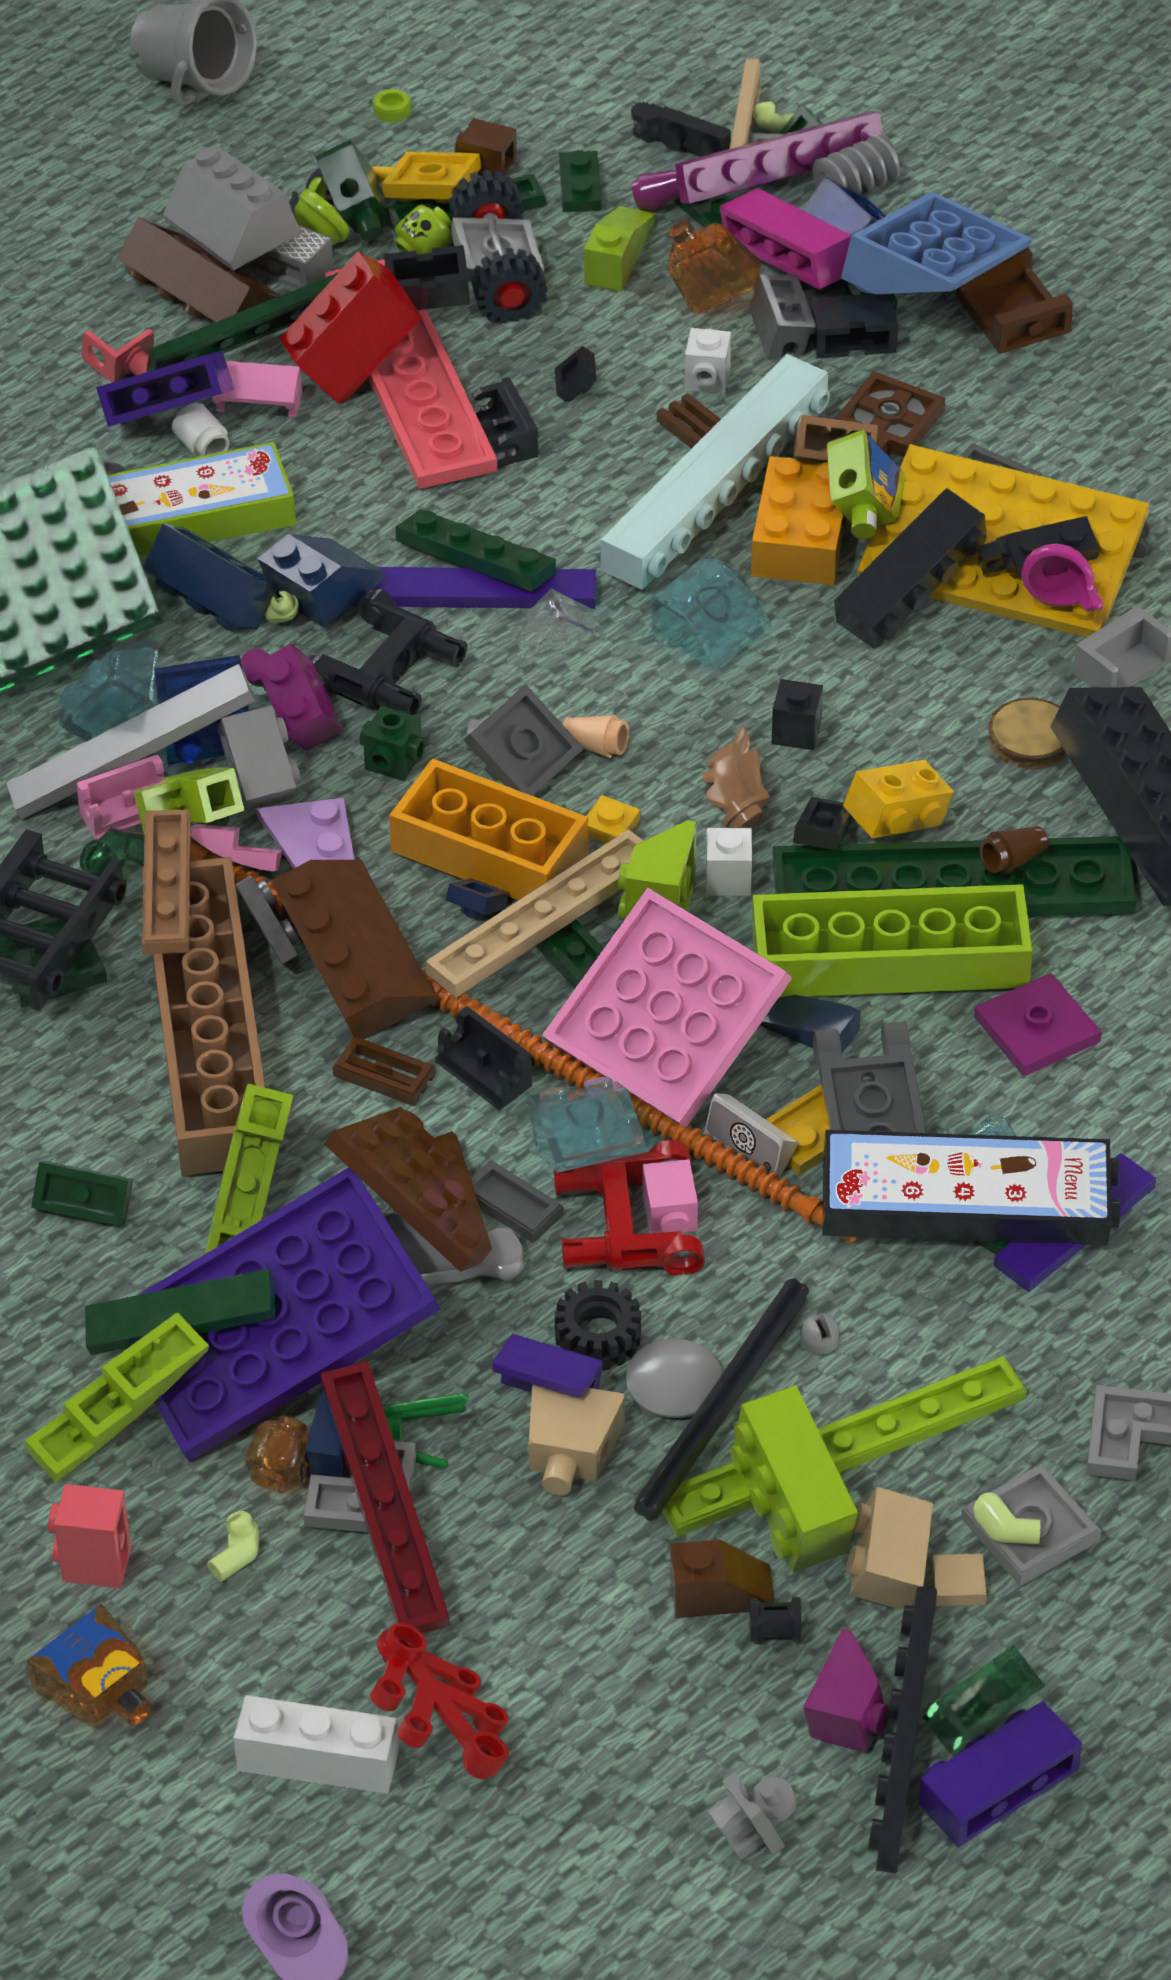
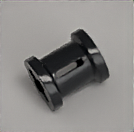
[749,1597,801,1642]

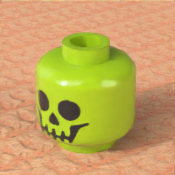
[394,205,453,254]

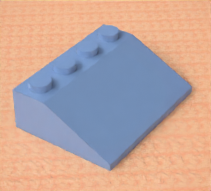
[841,191,1032,294]

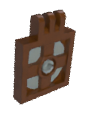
[835,371,945,457]

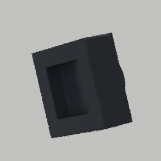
[555,346,597,402]

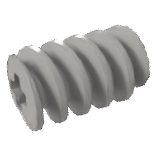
[813,133,900,203]

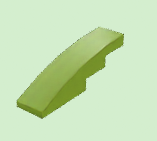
[25,1312,209,1483]

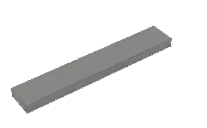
[6,664,255,820]

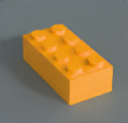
[389,758,589,901]

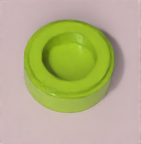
[373,89,411,123]

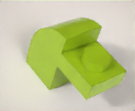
[133,767,245,834]

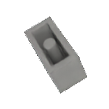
[217,705,301,810]

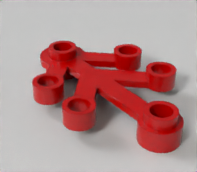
[370,1623,509,1779]

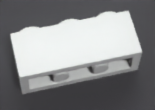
[234,1695,399,1794]

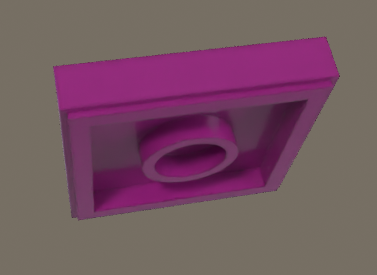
[974,973,1101,1077]

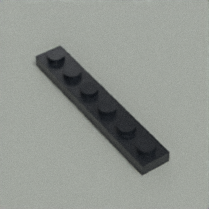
[868,1586,937,1874]

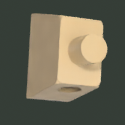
[529,1384,625,1495]

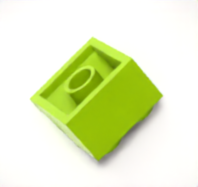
[618,820,696,920]

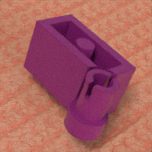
[239,643,343,750]

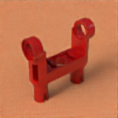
[553,1140,705,1275]

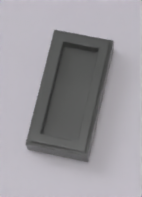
[471,1160,563,1243]

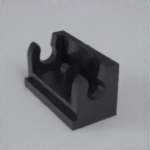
[471,377,538,468]
[435,1006,532,1111]

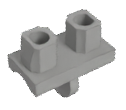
[707,1773,796,1860]

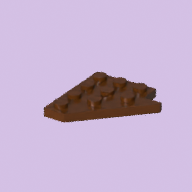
[324,1107,492,1272]

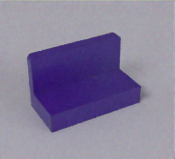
[492,1333,603,1398]

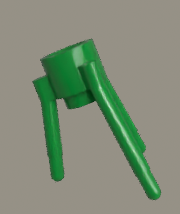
[382,1393,469,1469]

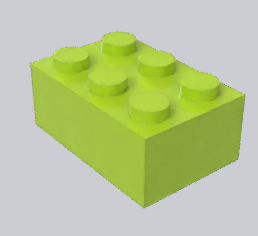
[730,1385,858,1573]

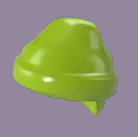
[294,177,350,245]

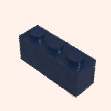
[142,524,278,631]

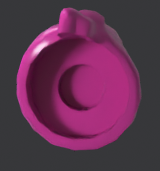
[1021,543,1103,612]

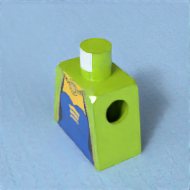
[827,430,905,539]

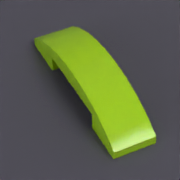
[205,1084,294,1254]

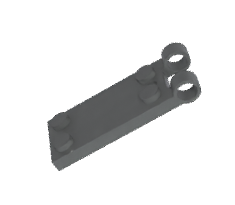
[813,1021,927,1133]

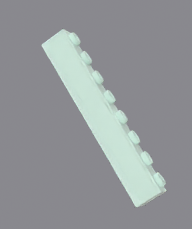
[601,354,830,590]

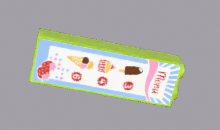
[26,442,296,574]

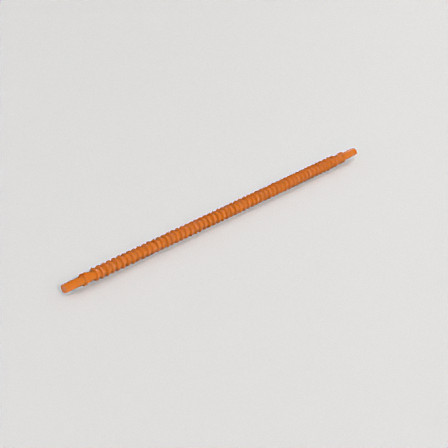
[190,840,857,1243]

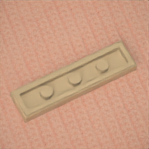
[730,59,761,149]

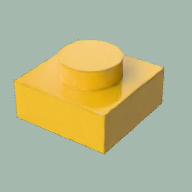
[587,795,641,843]

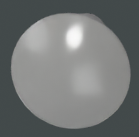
[626,1339,722,1418]

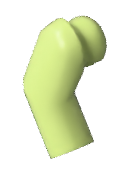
[754,102,795,134]
[264,591,299,624]
[973,1492,1040,1545]
[207,1511,260,1582]

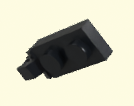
[978,516,1099,577]

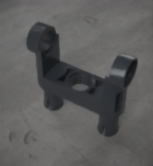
[308,588,468,715]

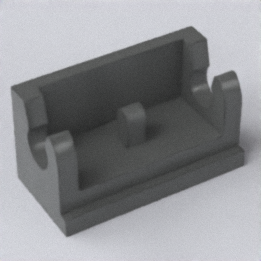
[749,274,816,360]

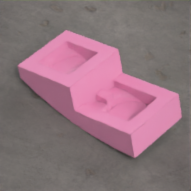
[191,823,282,872]

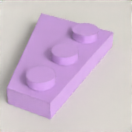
[256,798,355,869]

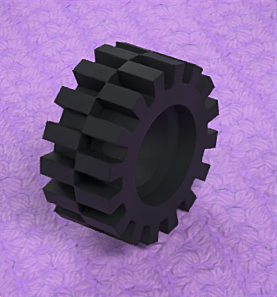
[555,1280,641,1371]

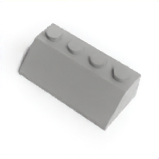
[163,146,301,271]

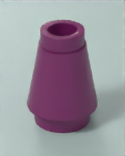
[631,170,680,212]

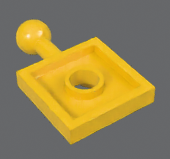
[368,152,481,203]

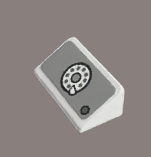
[704,1093,799,1178]

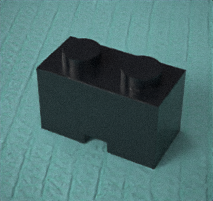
[384,245,470,310]
[811,294,898,359]

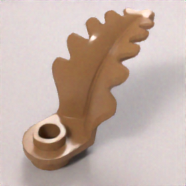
[703,726,770,828]

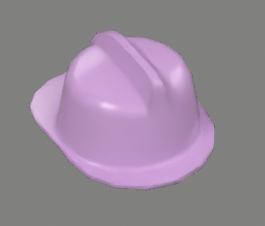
[242,1873,348,1980]

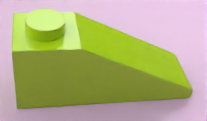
[584,206,657,291]

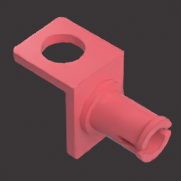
[81,329,155,382]

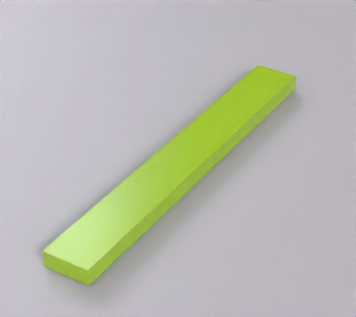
[662,1356,1027,1537]

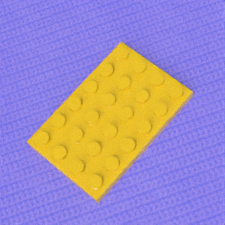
[857,444,1149,637]

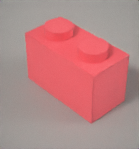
[48,1484,131,1588]

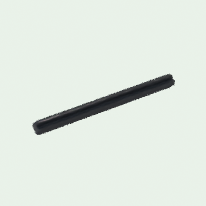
[634,1278,809,1521]

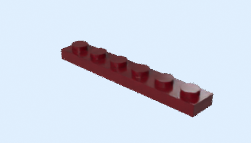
[321,1361,450,1634]

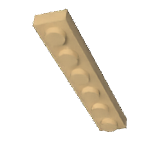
[426,829,643,998]

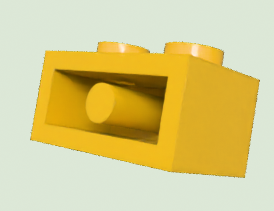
[843,760,954,839]

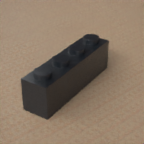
[834,488,987,649]

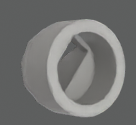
[801,1313,840,1355]

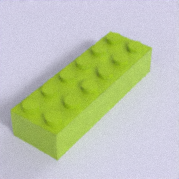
[752,884,1033,998]

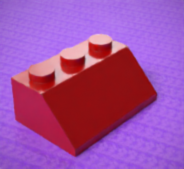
[279,251,422,404]

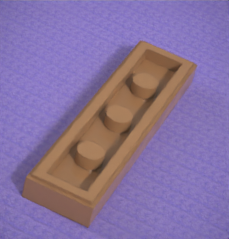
[142,809,191,954]

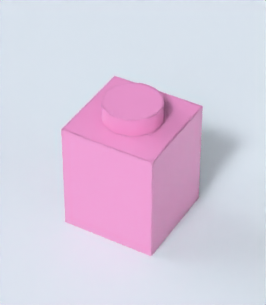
[643,1159,698,1235]

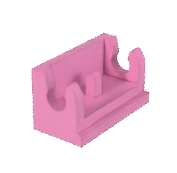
[212,361,303,418]
[77,754,165,843]

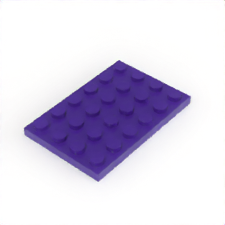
[124,1167,441,1462]

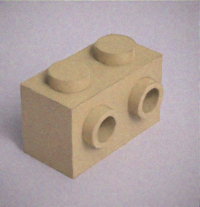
[846,1487,933,1610]

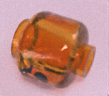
[244,1416,309,1493]

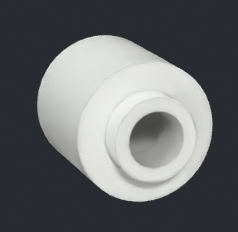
[172,403,230,457]

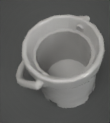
[130,0,257,106]

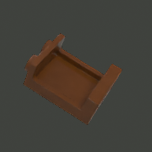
[956,247,1073,354]

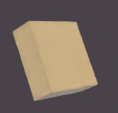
[932,1553,986,1606]

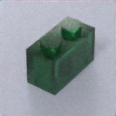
[922,1644,1045,1757]

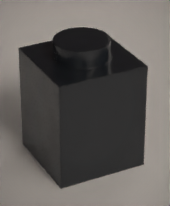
[771,679,823,750]

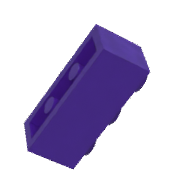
[96,350,234,427]
[919,1701,1082,1848]

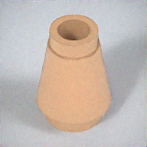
[563,715,629,758]

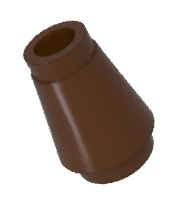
[980,826,1048,875]

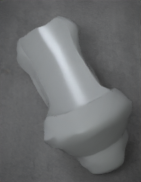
[382,1212,524,1286]

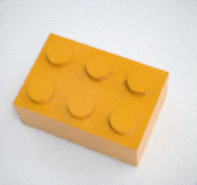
[751,456,847,585]

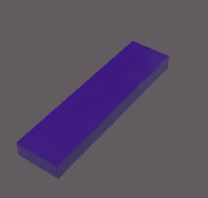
[994,1152,1156,1292]

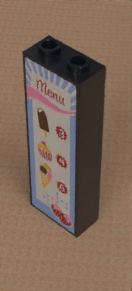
[822,1130,1120,1245]

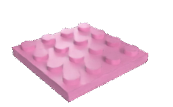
[542,888,792,1127]

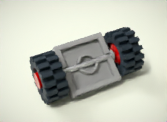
[449,170,548,324]

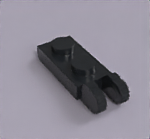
[631,101,731,157]

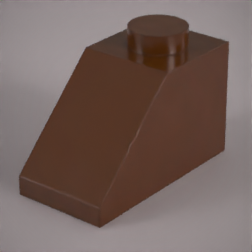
[670,1540,775,1618]

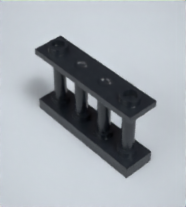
[0,829,127,1011]

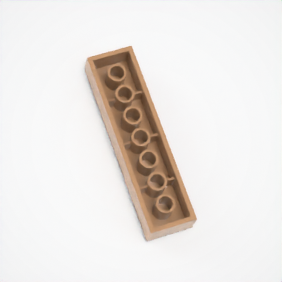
[142,857,265,1176]

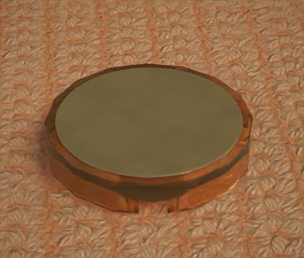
[988,697,1067,770]

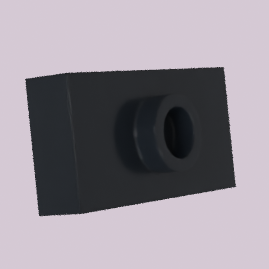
[793,797,853,850]

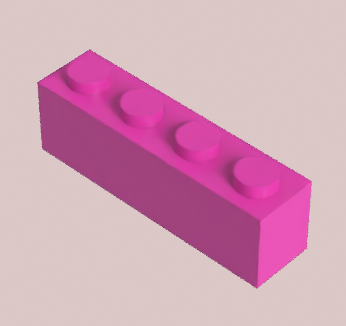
[720,188,852,289]

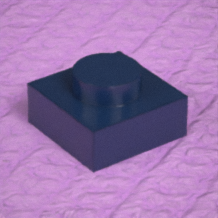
[446,878,509,918]

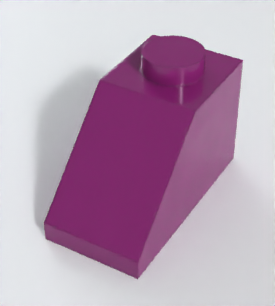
[803,1629,889,1753]

